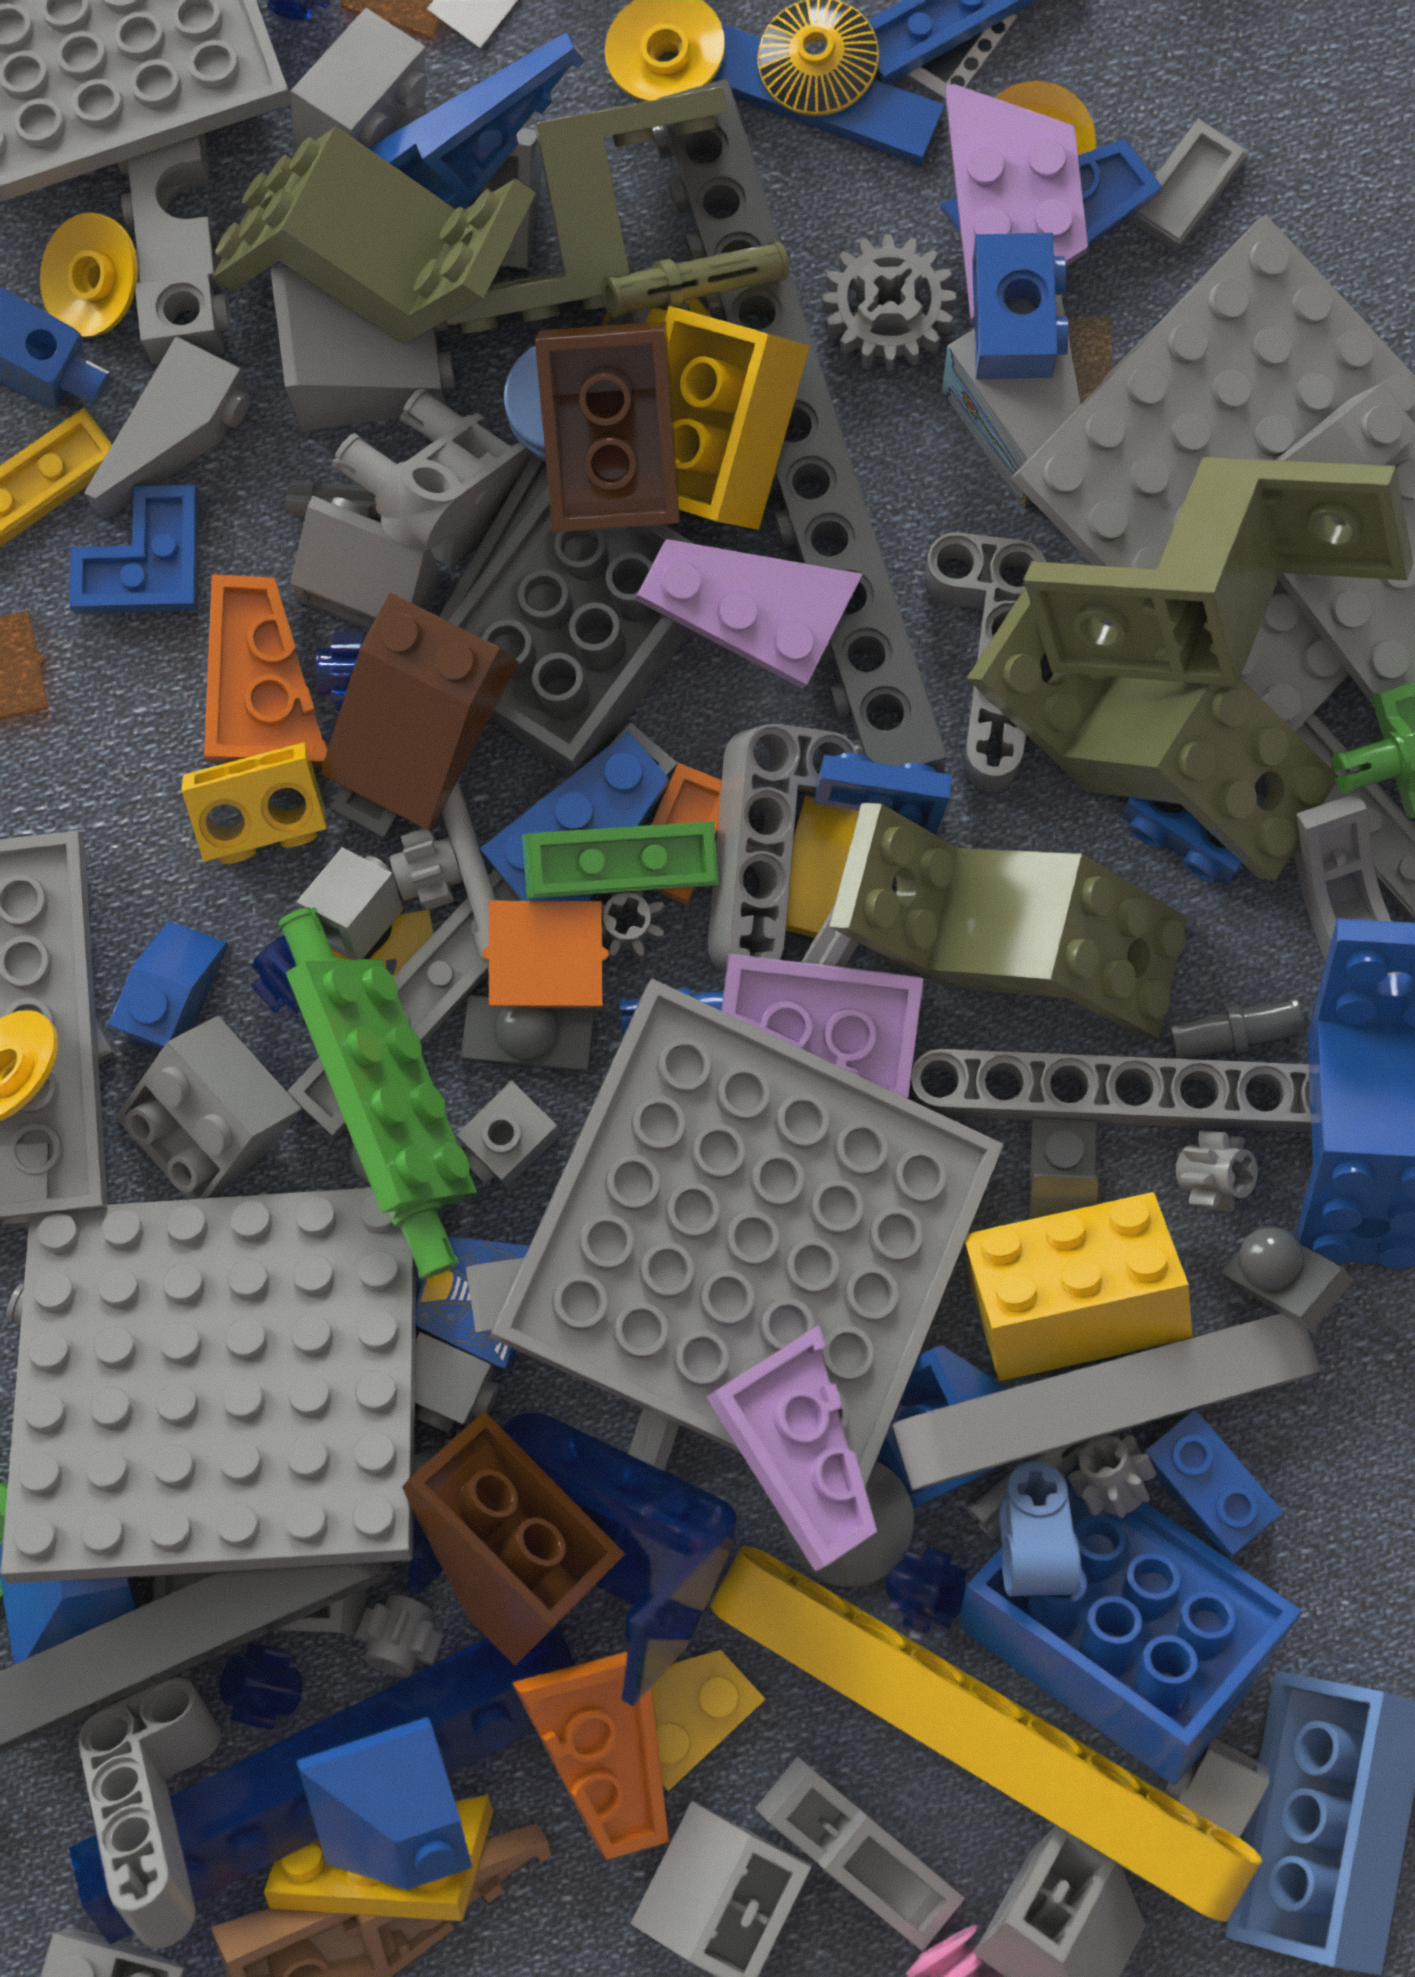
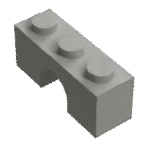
[118,133,223,295]

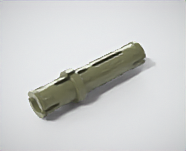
[601,241,789,317]

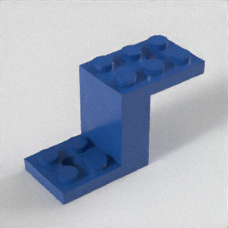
[1294,918,1415,1269]

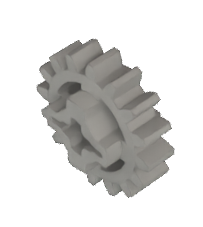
[822,234,956,371]

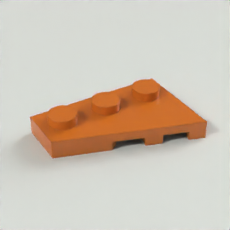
[204,574,327,767]
[512,1649,669,1860]

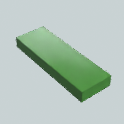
[522,821,719,899]

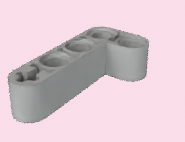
[925,532,1046,792]
[708,724,858,973]
[78,1678,221,1949]

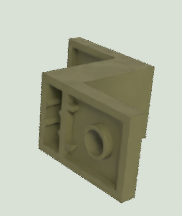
[447,87,728,334]
[212,126,536,344]
[1023,457,1414,686]
[966,587,1339,881]
[829,803,1188,1038]

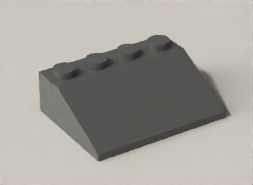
[448,486,694,776]

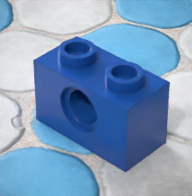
[972,233,1068,379]

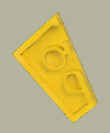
[264,1794,494,1921]

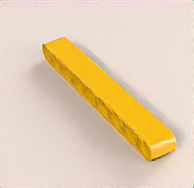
[710,1546,1262,1922]

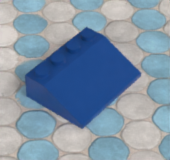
[958,1465,1302,1786]

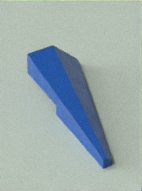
[368,32,585,209]

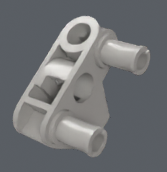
[332,388,530,568]

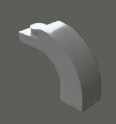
[1294,793,1402,975]

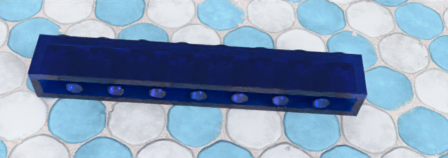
[69,1622,580,1945]

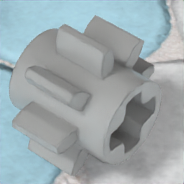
[390,828,463,910]
[601,891,664,961]
[1176,1130,1258,1212]
[1068,1435,1157,1518]
[355,1595,444,1678]

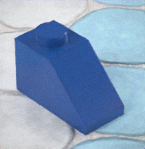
[108,921,228,1053]

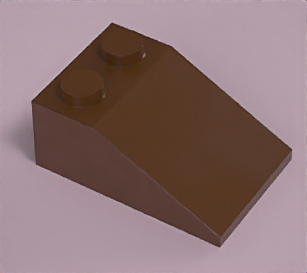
[535,321,680,532]
[320,592,519,832]
[402,1411,625,1665]

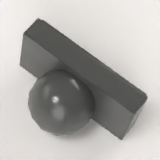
[461,995,596,1074]
[1221,1224,1354,1331]

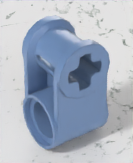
[998,1461,1080,1597]

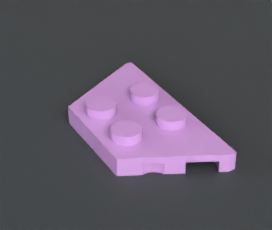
[945,84,1088,324]

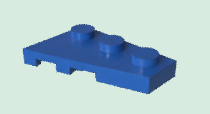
[940,139,1162,304]
[480,730,669,901]

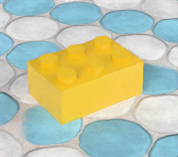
[664,306,810,530]
[964,1192,1193,1382]

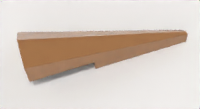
[210,1823,551,1977]

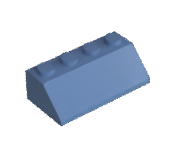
[1225,1670,1415,1975]

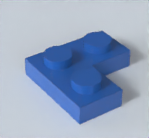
[69,485,199,614]
[814,753,952,835]

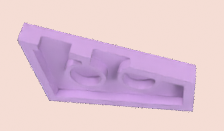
[634,539,863,689]
[721,953,923,1099]
[706,1325,877,1571]

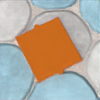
[482,900,608,1008]

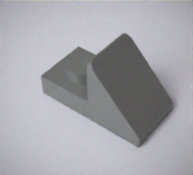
[1027,1117,1099,1220]

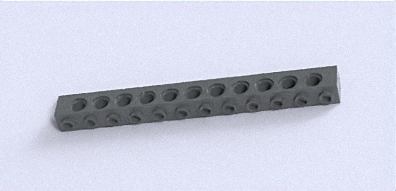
[652,79,947,773]

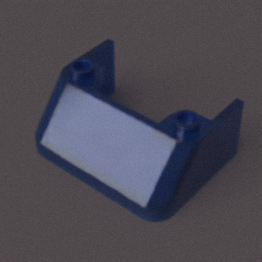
[407,1413,737,1706]

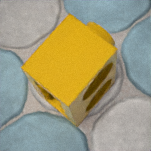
[182,742,327,864]

